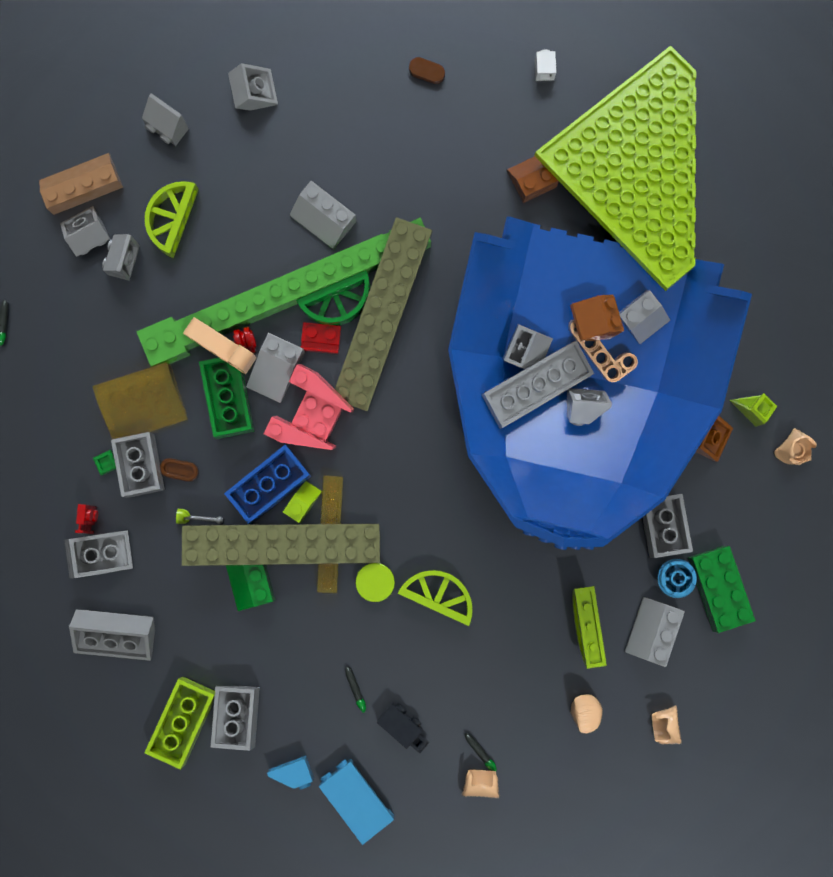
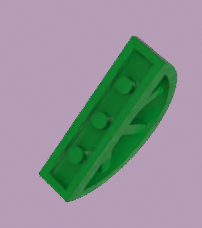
[296,270,370,326]

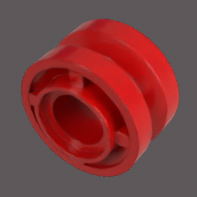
[233,326,257,353]

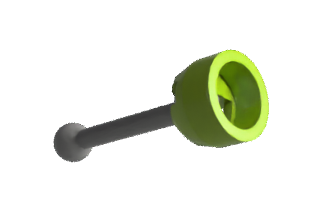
[176,508,223,524]

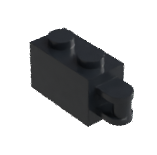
[377,703,429,753]

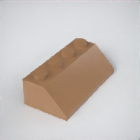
[39,153,123,215]

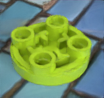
[356,563,395,602]

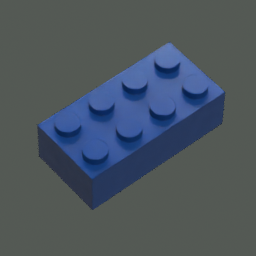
[224,445,311,525]

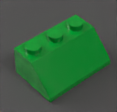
[226,565,276,611]

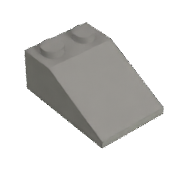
[246,333,305,403]
[64,530,133,578]

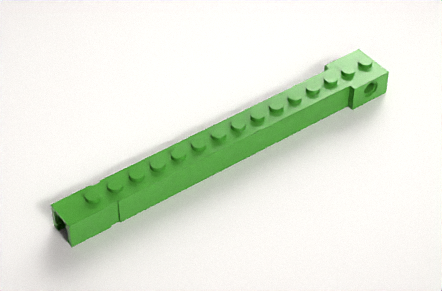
[136,217,431,370]

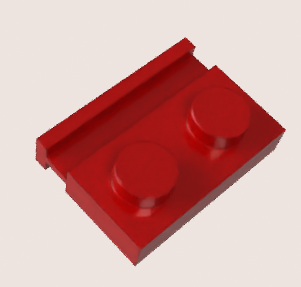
[300,322,341,354]
[75,504,98,534]

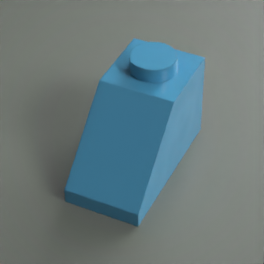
[267,756,314,790]

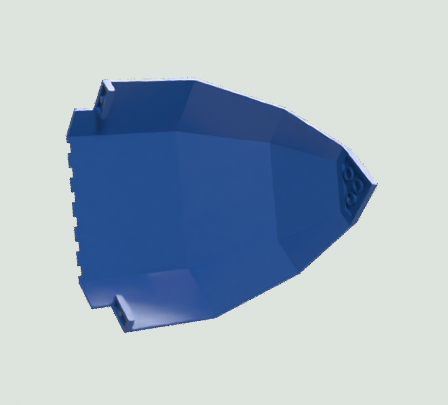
[448,216,752,550]

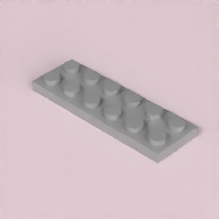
[481,340,594,429]

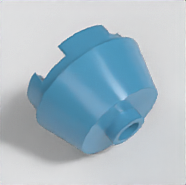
[658,559,697,598]

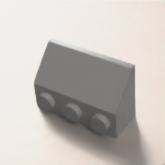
[290,181,357,250]
[625,597,685,667]
[211,686,260,751]

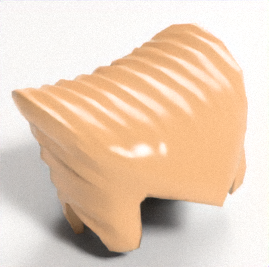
[774,428,817,465]
[570,694,603,734]
[652,705,682,744]
[462,770,499,798]

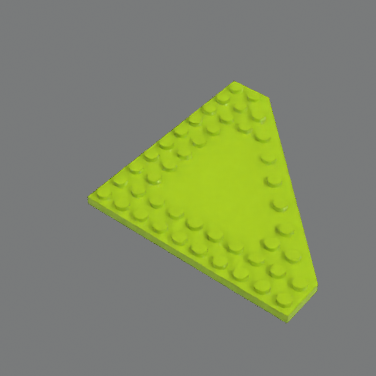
[534,46,696,291]

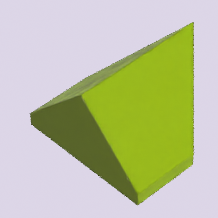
[729,393,777,427]

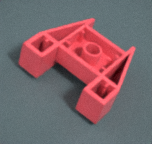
[264,364,354,450]

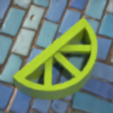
[145,181,199,258]
[398,570,472,626]
[572,586,607,669]

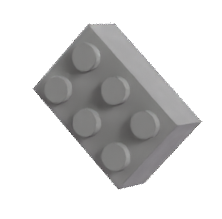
[111,432,165,498]
[642,494,693,558]

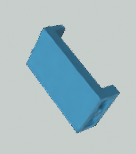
[319,759,394,845]

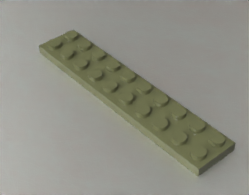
[335,217,432,411]
[182,524,380,566]

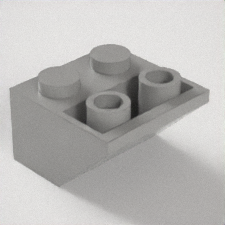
[503,324,553,369]

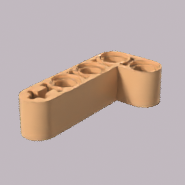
[183,317,256,374]
[568,319,638,382]

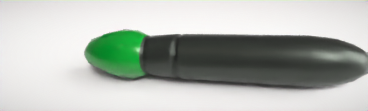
[0,300,8,346]
[345,667,366,713]
[465,733,497,772]

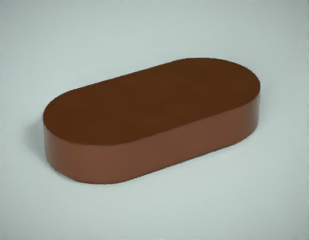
[409,57,445,84]
[160,458,199,482]

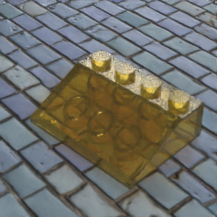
[93,362,188,439]

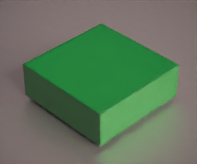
[93,450,116,475]

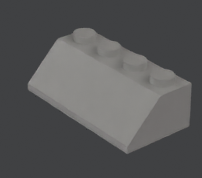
[69,609,155,661]

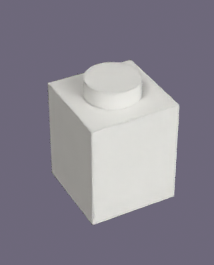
[535,49,556,81]

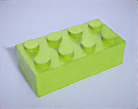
[145,676,215,770]

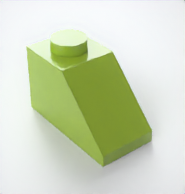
[283,481,322,523]

